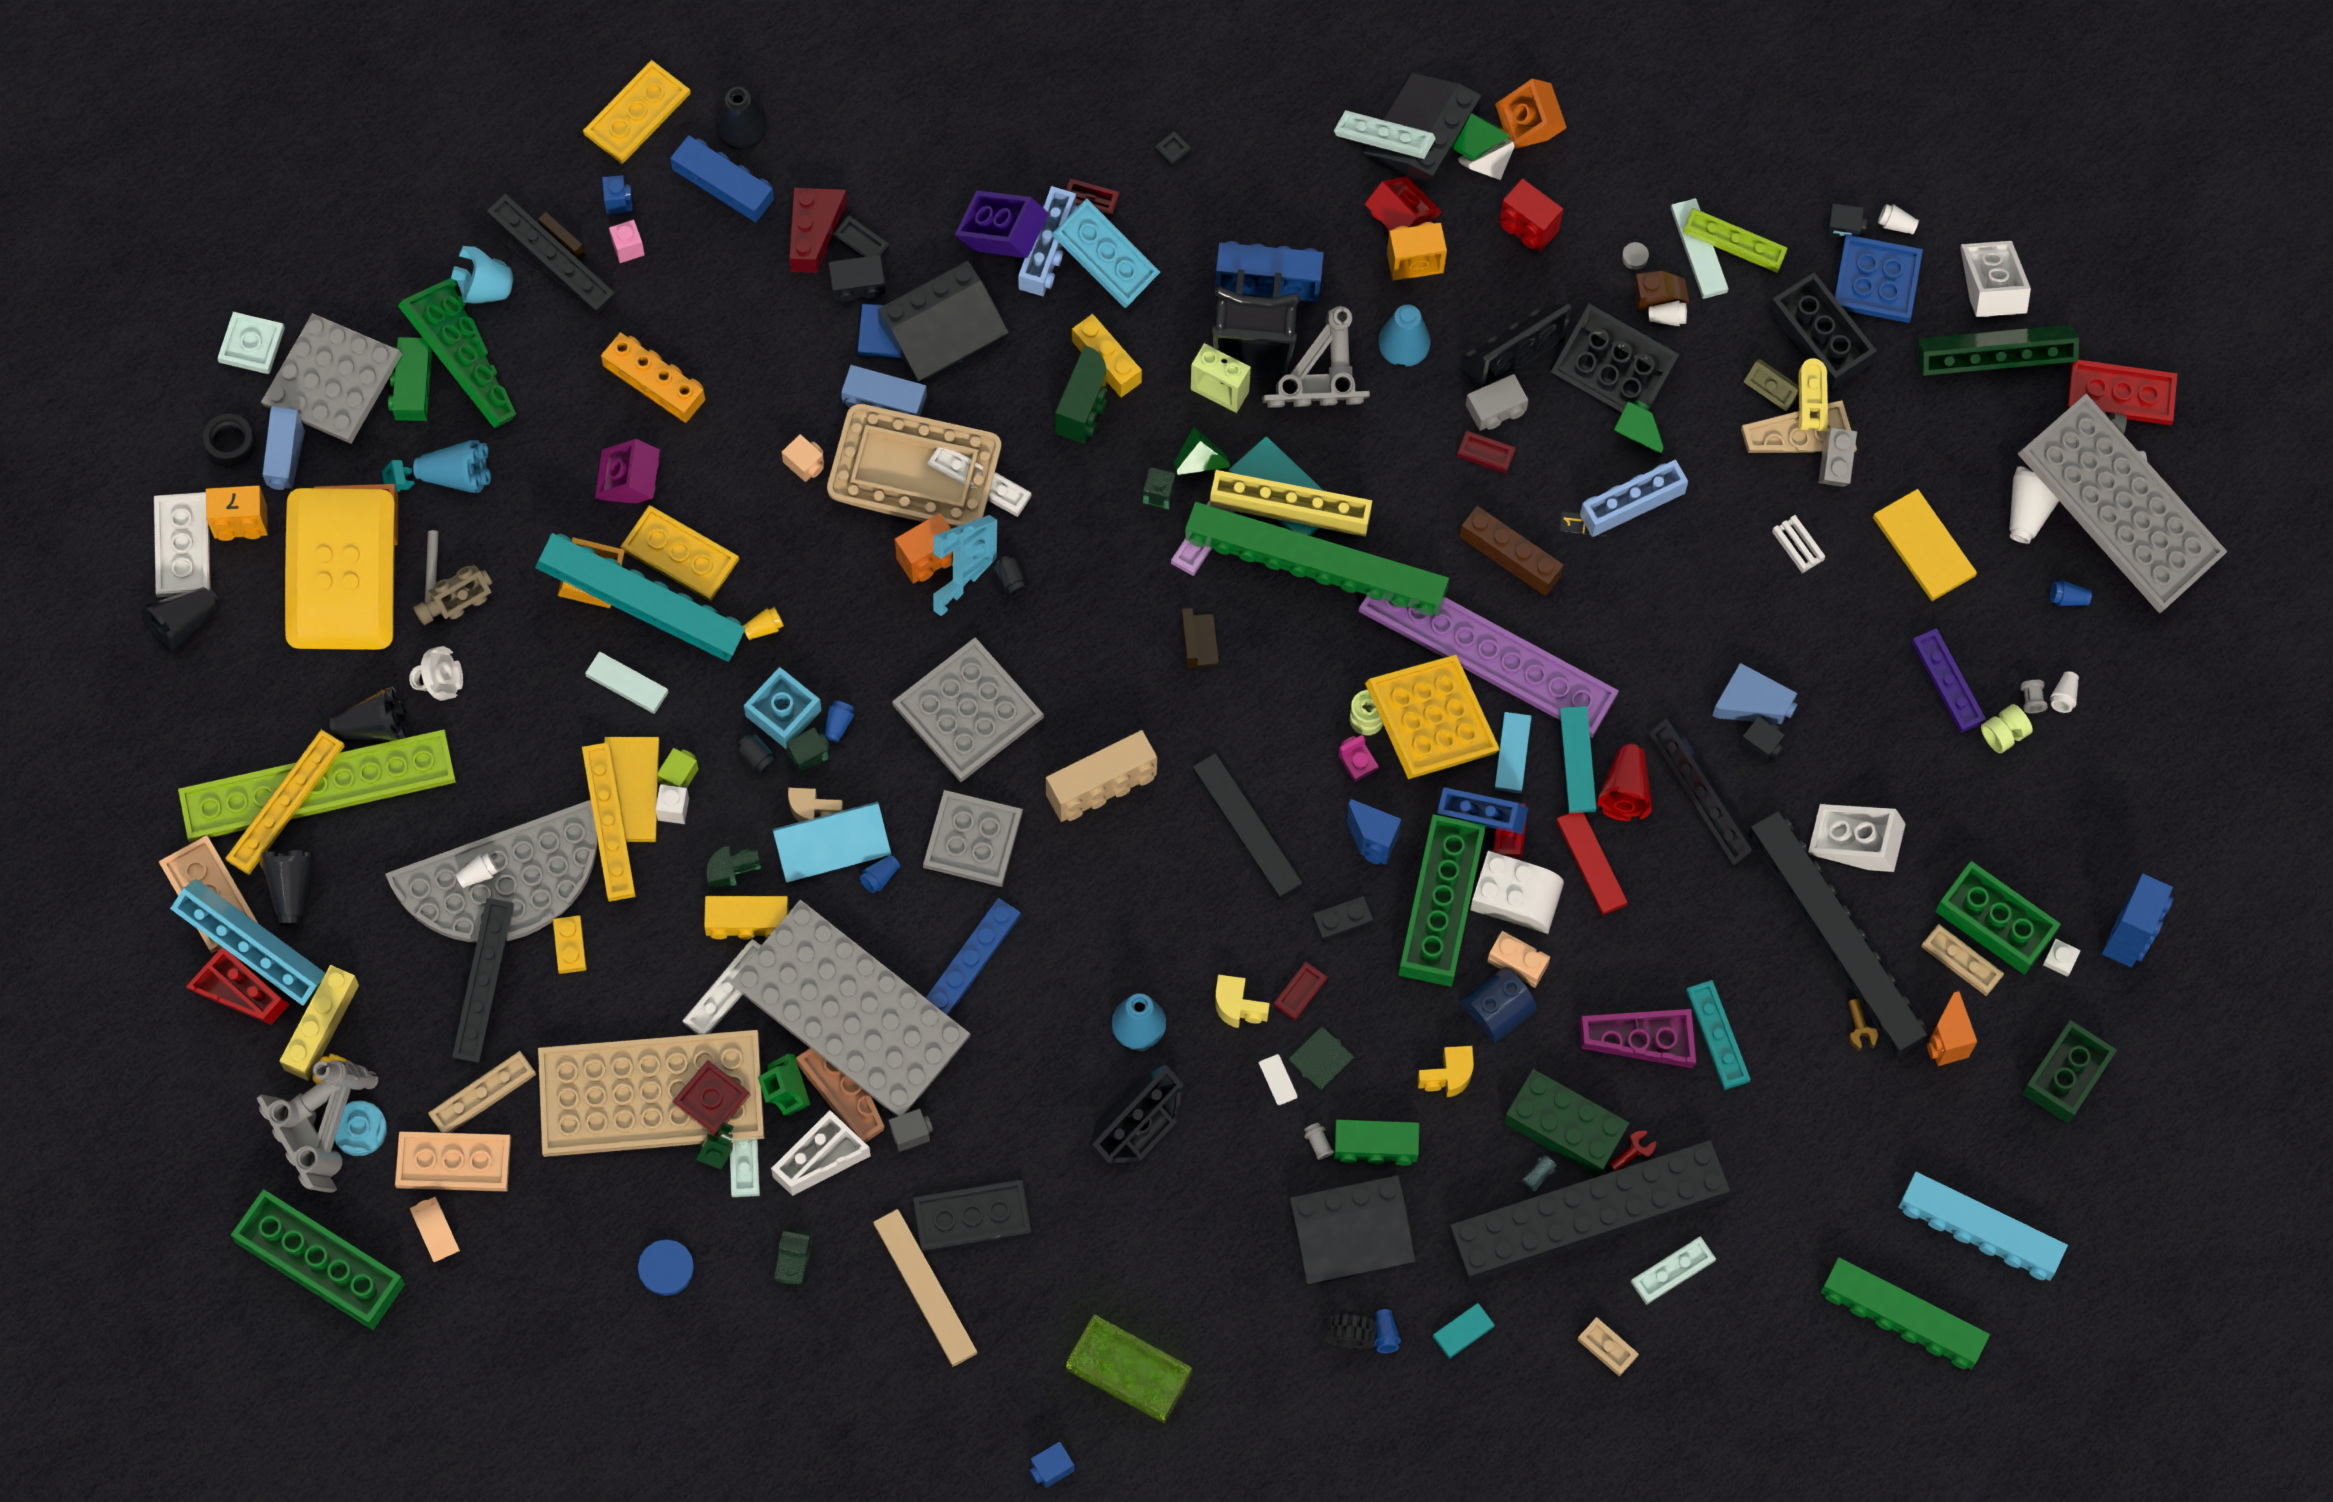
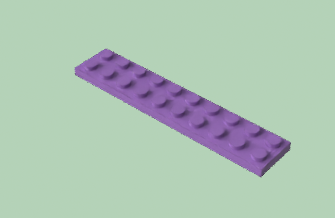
[1359,596,1619,737]

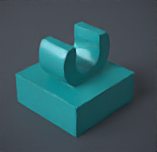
[382,460,414,494]

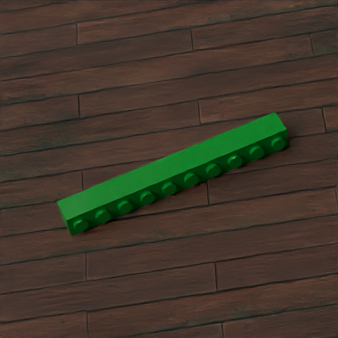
[1185,502,1449,616]

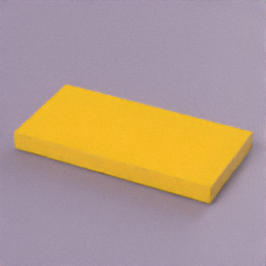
[583,60,691,164]
[1873,489,1977,601]
[621,505,739,602]
[605,737,659,842]

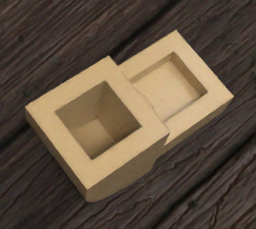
[788,788,843,822]

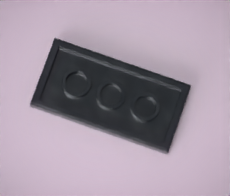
[913,1179,1031,1253]

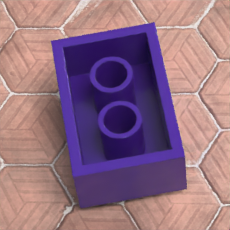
[955,190,1049,258]

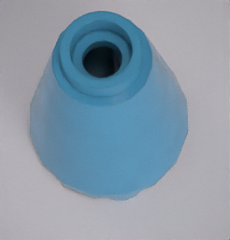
[413,440,491,493]
[1112,994,1166,1051]

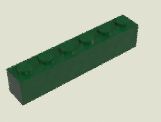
[1917,325,2079,376]

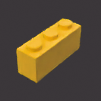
[1072,314,1142,397]
[705,896,789,939]

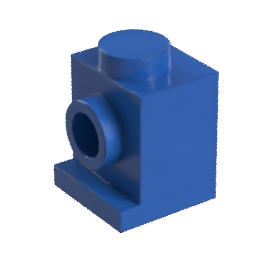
[602,175,633,214]

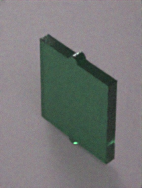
[1288,1027,1354,1091]

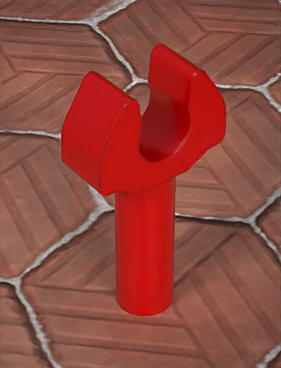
[1609,1131,1656,1172]

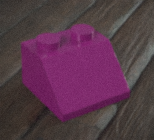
[595,439,660,504]

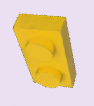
[553,916,586,974]

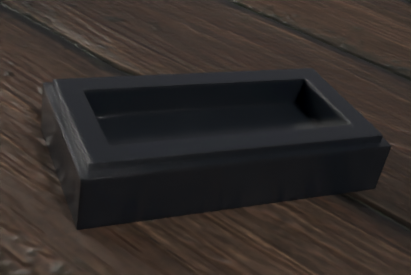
[833,215,890,258]

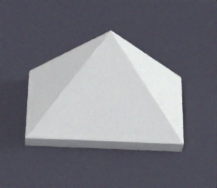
[1458,139,1514,180]

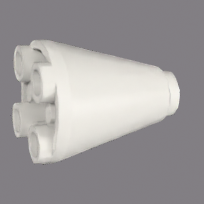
[2009,467,2059,544]

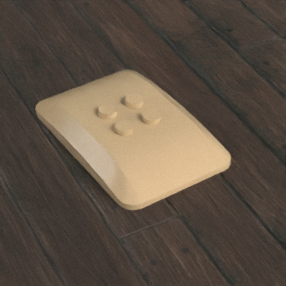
[827,404,1001,528]

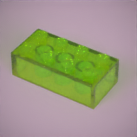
[1067,1314,1192,1424]

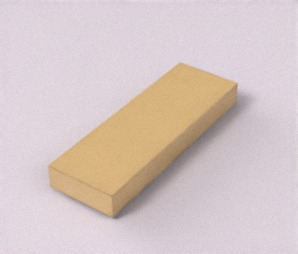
[1921,924,2004,996]

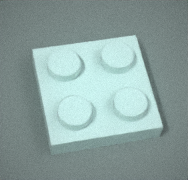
[218,312,285,374]

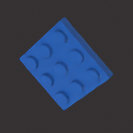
[1835,235,1923,323]

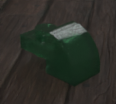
[707,846,761,890]
[774,1228,813,1286]

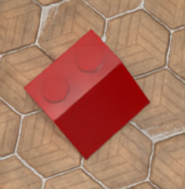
[1365,176,1442,232]

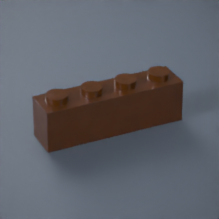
[1460,506,1564,596]

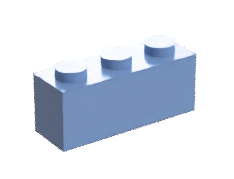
[841,365,927,417]

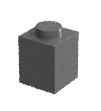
[889,1109,933,1152]

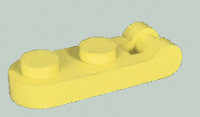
[1798,358,1828,432]

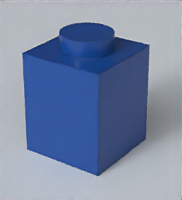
[1029,1442,1075,1488]

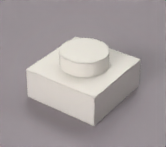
[2043,939,2080,977]

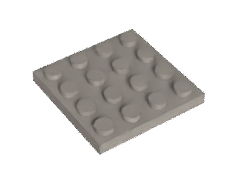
[261,313,402,444]
[892,638,1044,782]

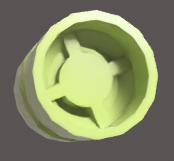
[1350,690,1383,735]
[1981,704,2033,753]

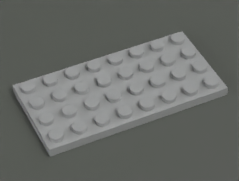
[2018,394,2227,613]
[730,900,970,1117]

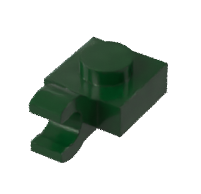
[696,1122,734,1169]

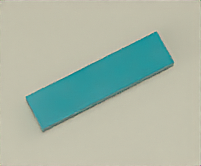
[1560,706,1596,813]
[1686,980,1751,1090]

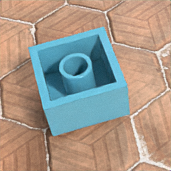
[744,667,822,749]

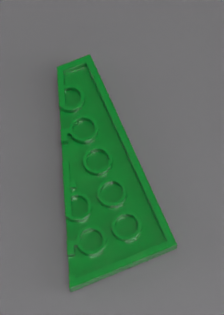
[398,278,516,428]

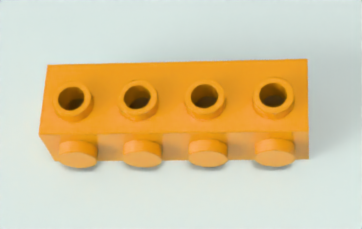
[601,332,705,423]

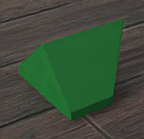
[1454,113,1510,161]
[1174,427,1230,475]

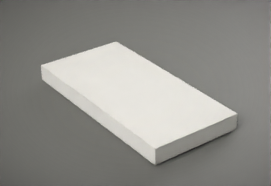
[154,492,211,598]

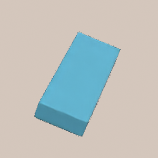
[1495,712,1531,794]

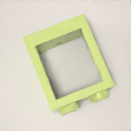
[1191,343,1251,413]

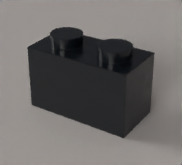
[829,255,885,302]

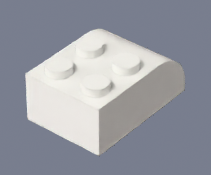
[1470,851,1564,934]

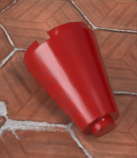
[1597,744,1652,821]

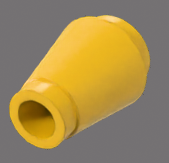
[743,607,784,640]

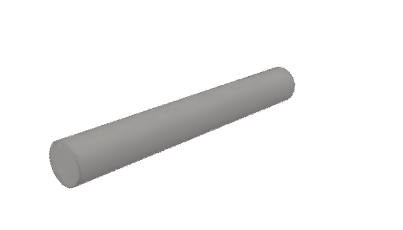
[425,530,438,603]

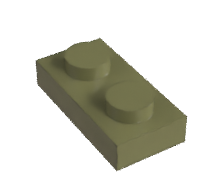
[1744,359,1799,411]

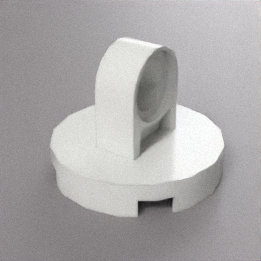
[409,646,463,701]

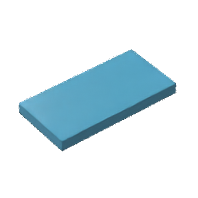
[1051,199,1160,308]
[773,802,891,882]

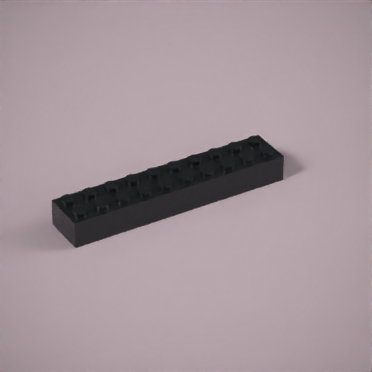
[1448,1140,1730,1284]

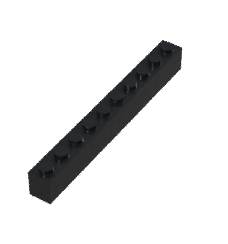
[1748,811,1927,1058]

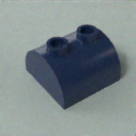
[1460,967,1537,1044]

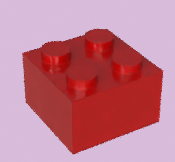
[1499,179,1563,253]

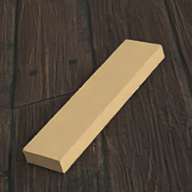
[428,1051,536,1133]

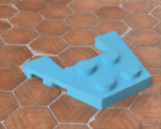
[933,515,997,616]

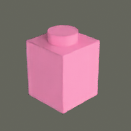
[609,220,644,263]

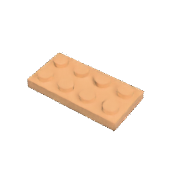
[159,835,258,954]
[395,1132,511,1191]

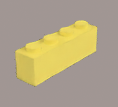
[280,965,359,1081]

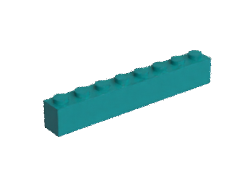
[535,533,745,662]

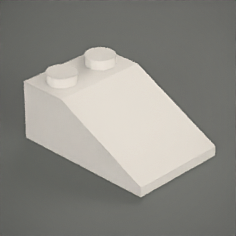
[1961,241,2031,317]
[1808,804,1905,872]

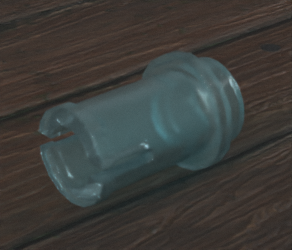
[1523,1155,1557,1191]

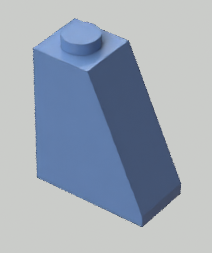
[263,407,305,490]
[1712,663,1798,724]

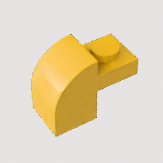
[1417,1046,1473,1097]

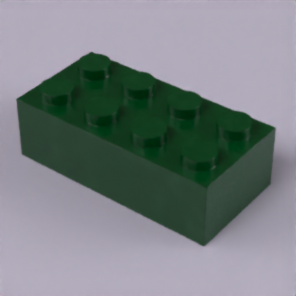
[1504,1069,1629,1177]

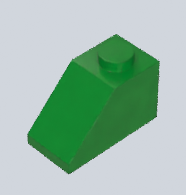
[1614,400,1665,455]

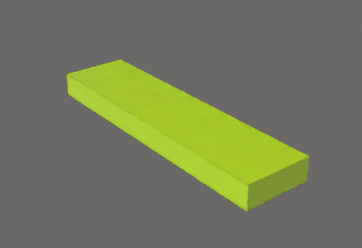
[1682,208,1787,273]

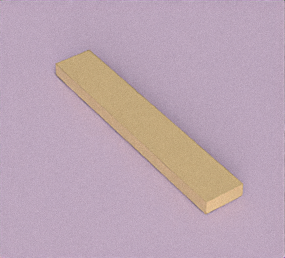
[873,1209,977,1367]

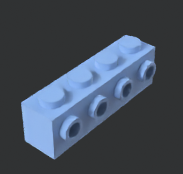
[1018,186,1079,297]
[1580,460,1688,537]

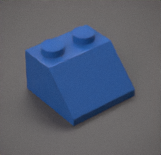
[1346,799,1401,865]

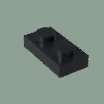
[1313,896,1373,941]

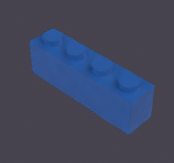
[670,135,774,222]

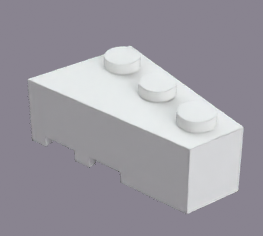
[771,1111,871,1196]

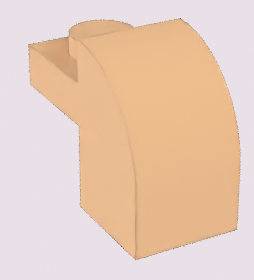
[410,1197,460,1262]

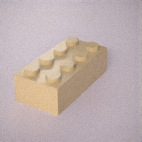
[1046,730,1157,822]

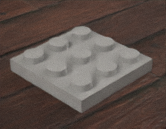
[923,790,1023,887]

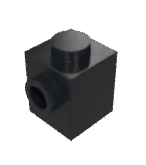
[1740,717,1785,764]

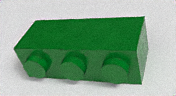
[388,337,432,421]
[1334,1120,1419,1166]

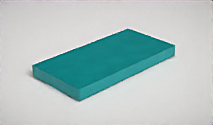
[1229,436,1324,536]

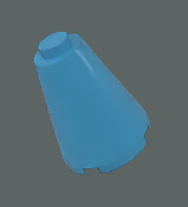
[1379,305,1431,366]

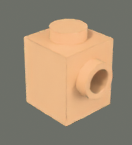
[782,434,824,482]

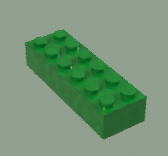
[1398,814,1486,987]
[231,1189,405,1330]

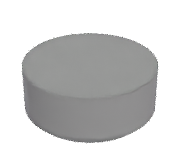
[1622,242,1649,270]

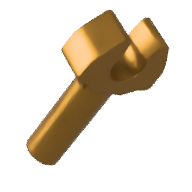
[1848,999,1878,1051]

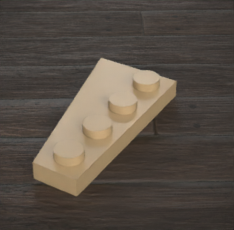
[1741,400,1857,453]

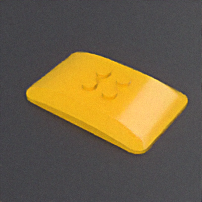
[285,488,395,650]

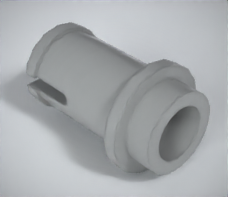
[1304,1123,1334,1160]

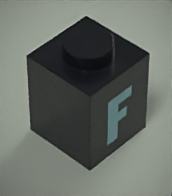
[1827,204,1867,240]

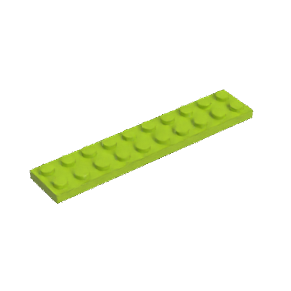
[178,730,456,842]

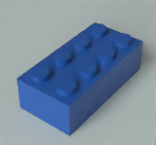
[1215,241,1324,303]
[2102,873,2174,968]

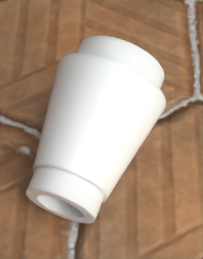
[1878,204,1919,234]
[1649,301,1687,327]
[2050,672,2079,713]
[455,853,498,888]

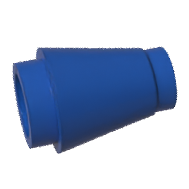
[2050,580,2092,606]
[824,700,854,742]
[860,855,900,893]
[1375,1309,1401,1353]

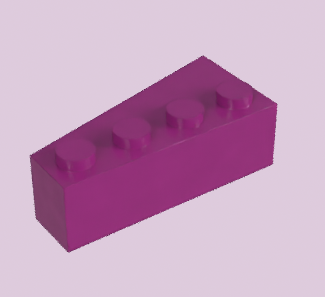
[1578,1009,1696,1068]

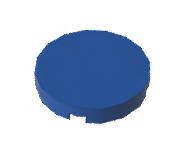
[638,1240,694,1296]

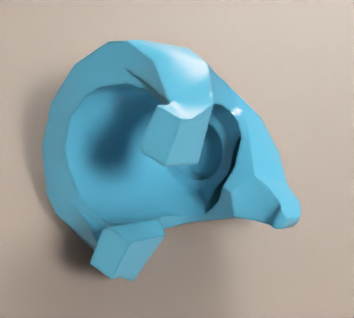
[451,246,513,303]

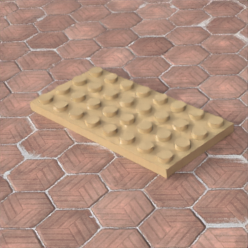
[538,1030,764,1157]

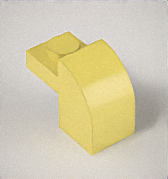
[1215,975,1270,1028]

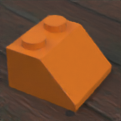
[1495,79,1567,149]
[1927,991,1977,1066]

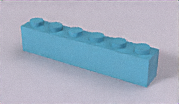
[170,879,326,1006]
[1898,1172,2068,1281]

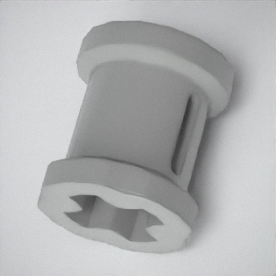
[2020,680,2048,713]

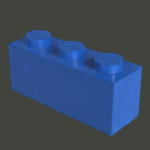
[1437,787,1528,834]

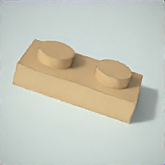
[1577,1317,1639,1377]

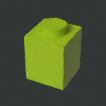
[657,748,699,788]

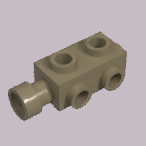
[413,565,492,626]

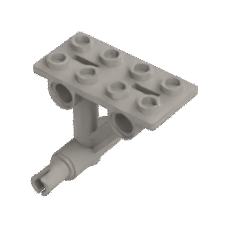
[1261,306,1370,408]
[257,1060,378,1193]

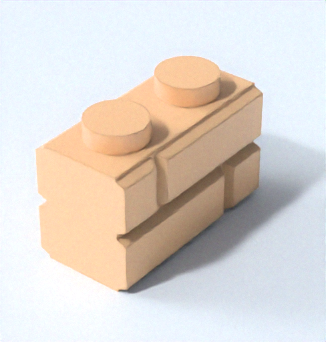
[1487,931,1550,988]

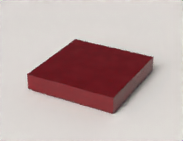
[672,1060,751,1136]

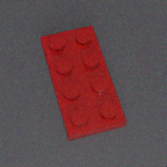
[2067,360,2177,425]

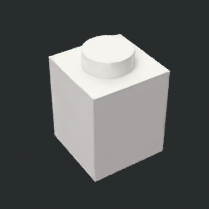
[655,785,689,824]

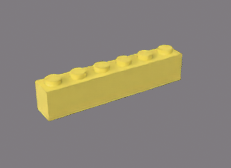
[1210,470,1372,537]

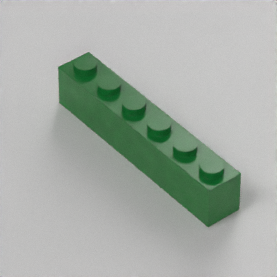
[1821,1258,1990,1370]

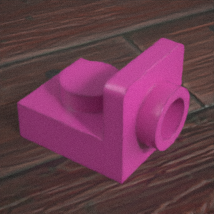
[1339,735,1379,782]

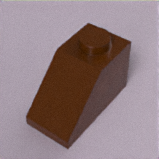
[1633,271,1689,311]

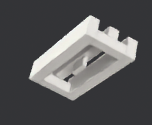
[1772,515,1825,573]

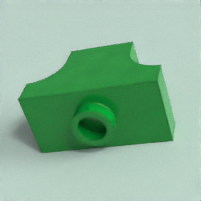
[758,1054,810,1116]

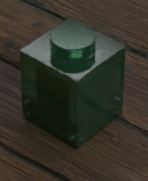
[1143,467,1176,509]
[786,728,830,774]

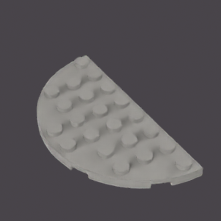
[385,800,598,943]

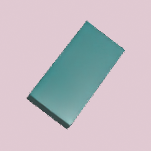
[1433,1303,1495,1359]

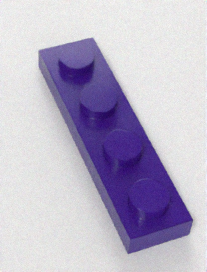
[1912,628,1986,733]

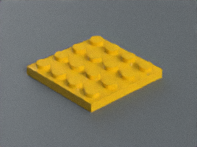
[1365,655,1500,779]

